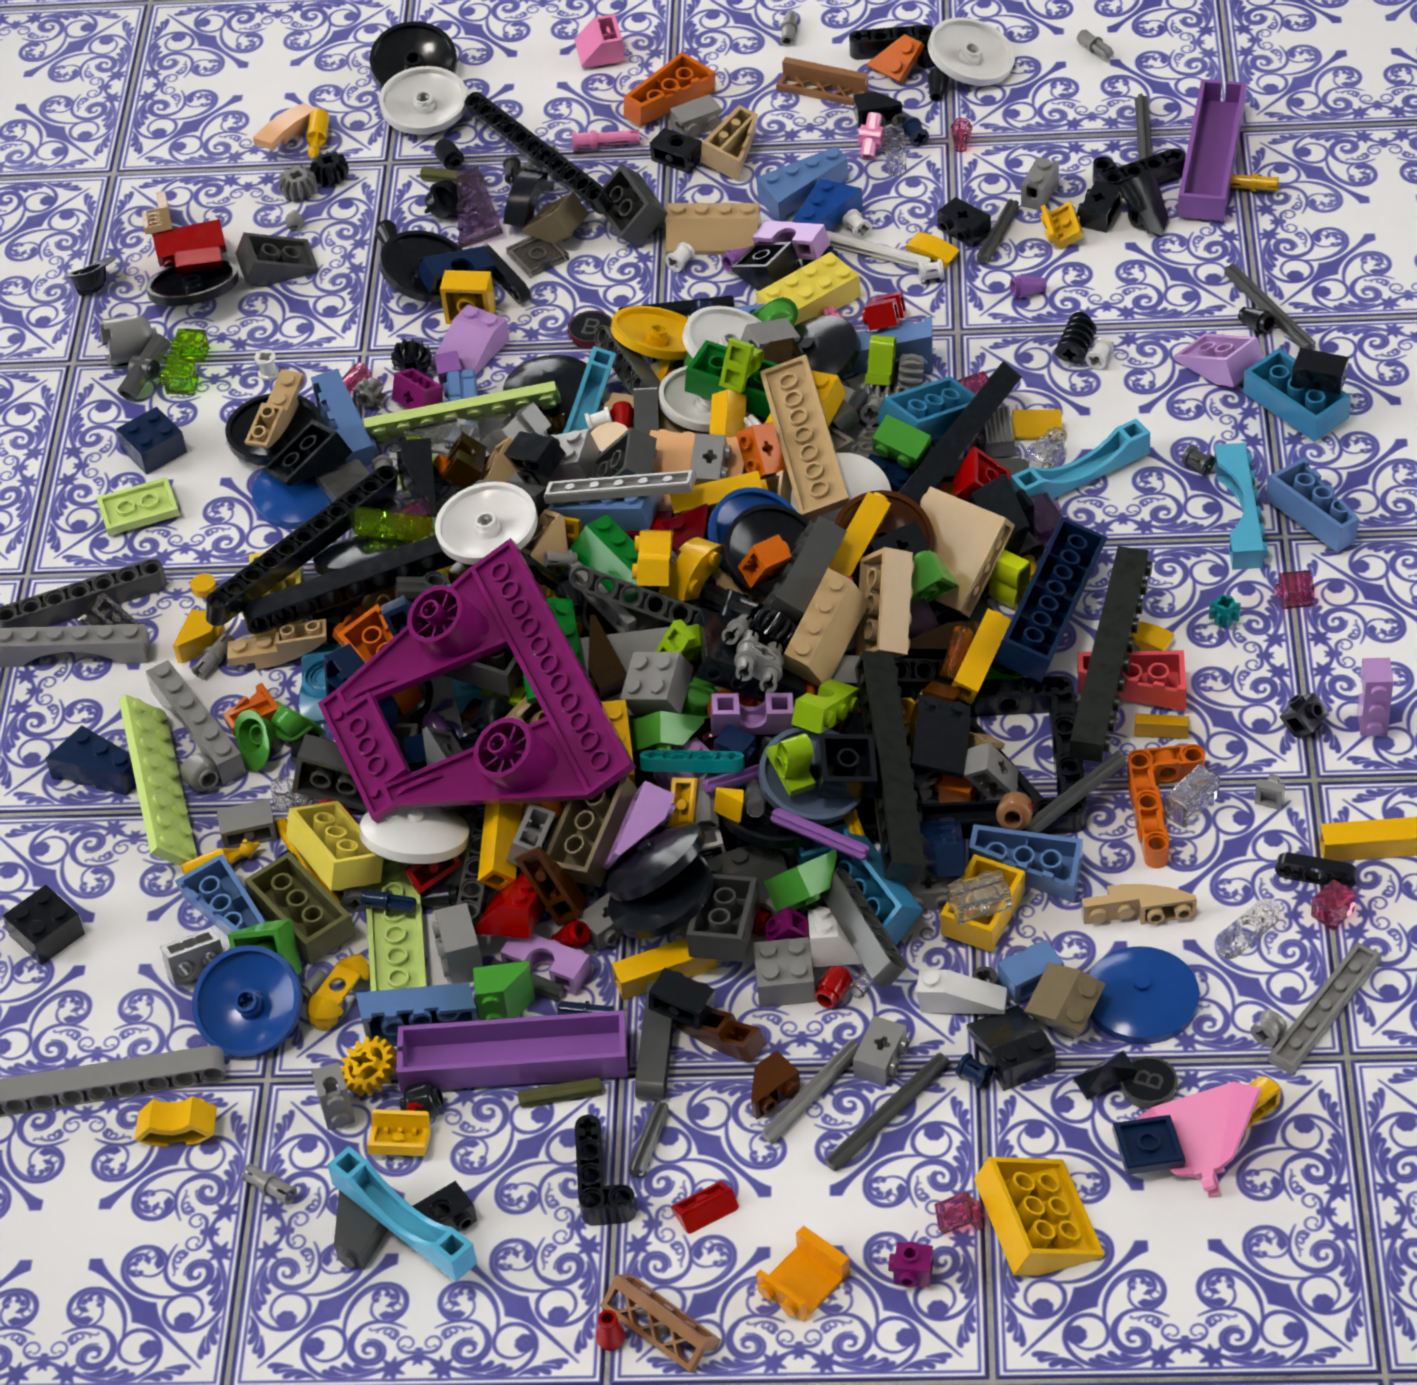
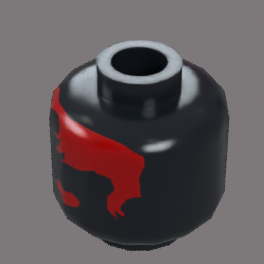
[399,1081,444,1119]

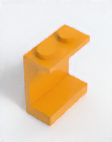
[756,1225,850,1322]

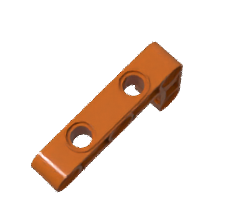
[1127,744,1205,869]

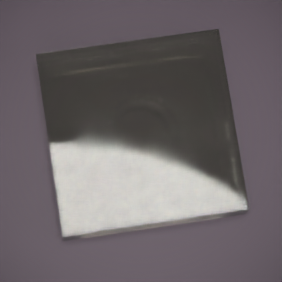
[506,236,569,278]

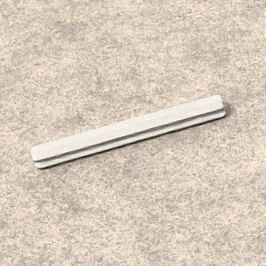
[826,231,931,269]

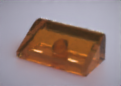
[940,626,973,681]

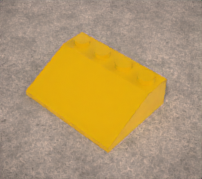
[974,1157,1105,1276]

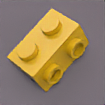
[1040,201,1084,249]
[367,1109,431,1156]

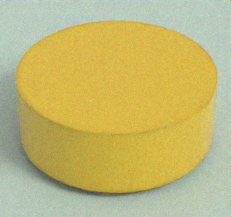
[190,573,217,598]

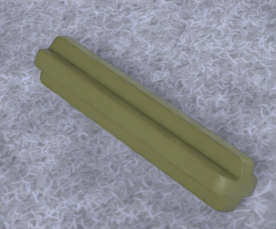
[420,166,485,187]
[518,1077,603,1107]

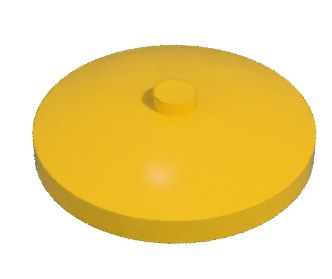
[610,306,688,360]

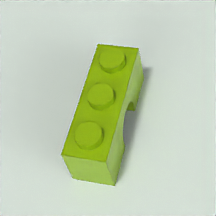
[791,679,860,734]

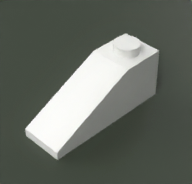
[916,969,1008,1014]

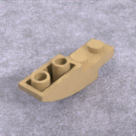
[245,369,305,449]
[227,619,327,670]
[1082,884,1197,925]

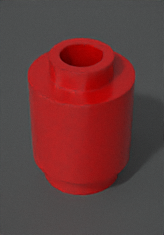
[815,966,853,1008]

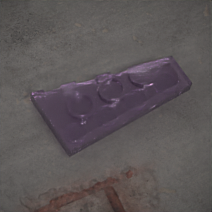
[457,166,503,248]

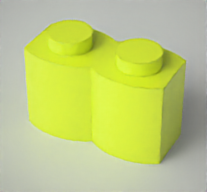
[988,549,1031,610]

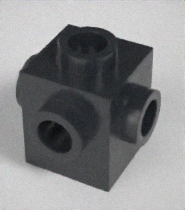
[1279,692,1329,737]

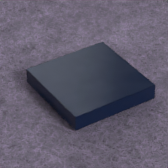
[1112,1115,1185,1175]

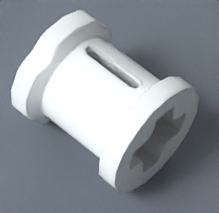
[842,209,872,239]
[665,242,695,272]
[918,259,944,283]
[1085,337,1114,369]
[254,349,279,381]
[585,406,613,433]

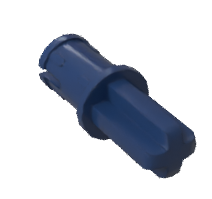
[361,889,417,912]
[557,1001,615,1015]

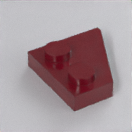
[662,503,710,556]

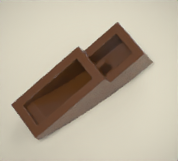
[674,1009,766,1063]

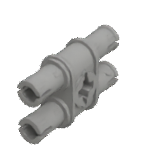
[734,630,784,693]

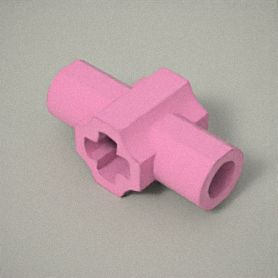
[858,112,884,160]

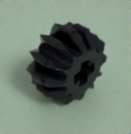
[310,150,349,187]
[391,338,432,373]
[751,605,797,648]

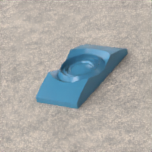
[299,643,342,724]

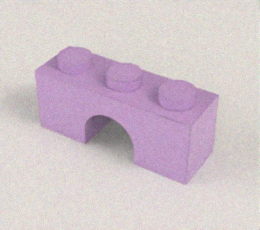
[752,220,830,260]
[1357,657,1394,736]
[710,693,794,735]
[500,932,592,996]

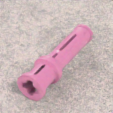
[572,129,640,152]

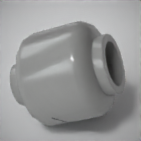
[181,753,219,792]

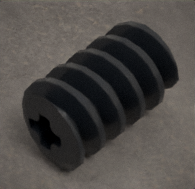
[1055,312,1097,363]

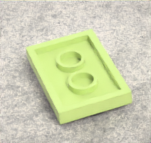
[96,477,180,536]

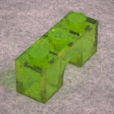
[160,329,209,395]
[352,506,432,541]

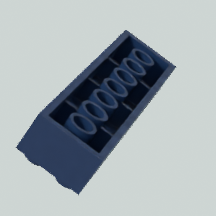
[993,517,1108,683]

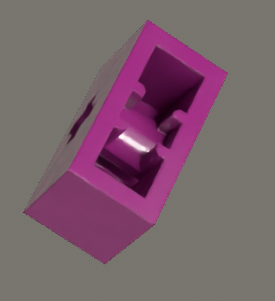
[392,368,444,409]

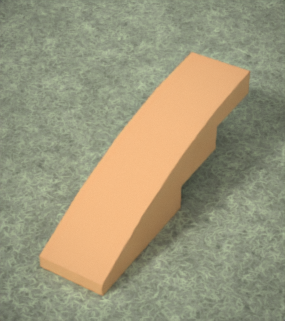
[253,103,321,150]

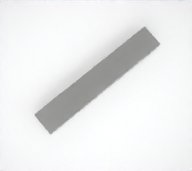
[543,470,697,504]
[1268,942,1382,1075]

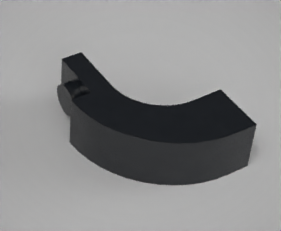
[503,169,555,227]

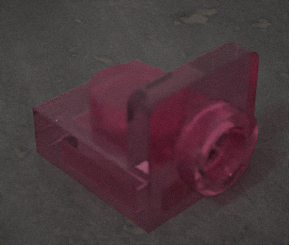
[934,1192,984,1234]

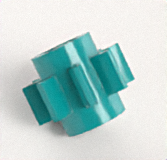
[1209,595,1241,627]

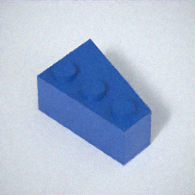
[792,178,863,232]

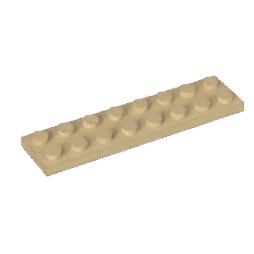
[760,354,850,520]

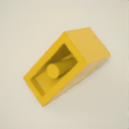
[173,609,225,663]

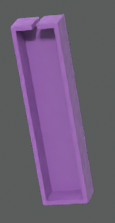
[1178,79,1247,221]
[396,1010,629,1093]

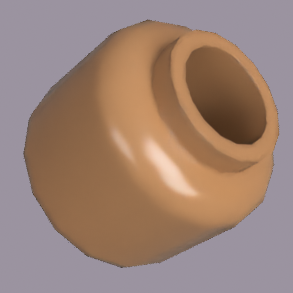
[996,792,1034,831]

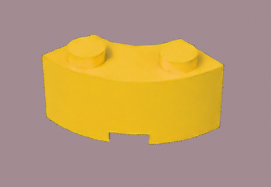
[632,530,673,586]
[659,537,722,601]
[134,1096,217,1147]

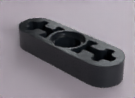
[1275,852,1358,889]

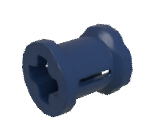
[902,117,929,147]
[955,1053,994,1089]

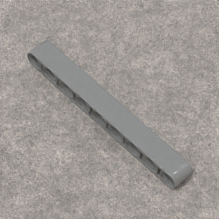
[0,1045,225,1117]

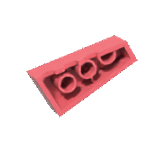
[1077,650,1186,711]

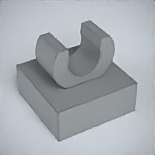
[1254,774,1285,810]

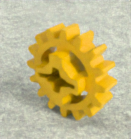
[341,1036,397,1097]

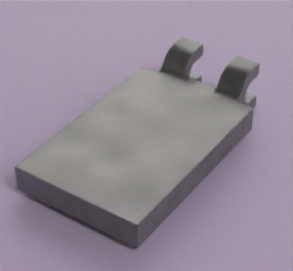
[316,458,401,535]

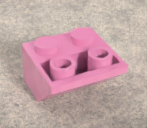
[575,14,625,68]

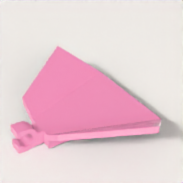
[1135,1082,1261,1197]

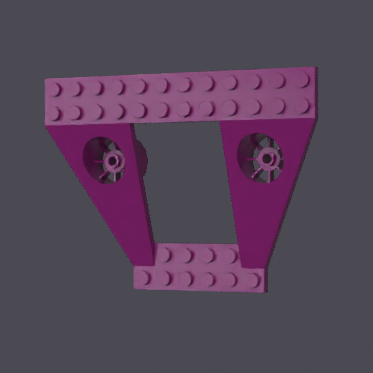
[318,538,636,823]

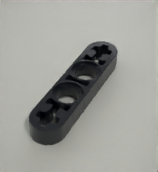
[483,244,531,304]

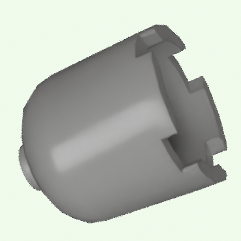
[100,315,157,366]

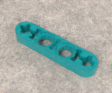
[640,750,745,773]

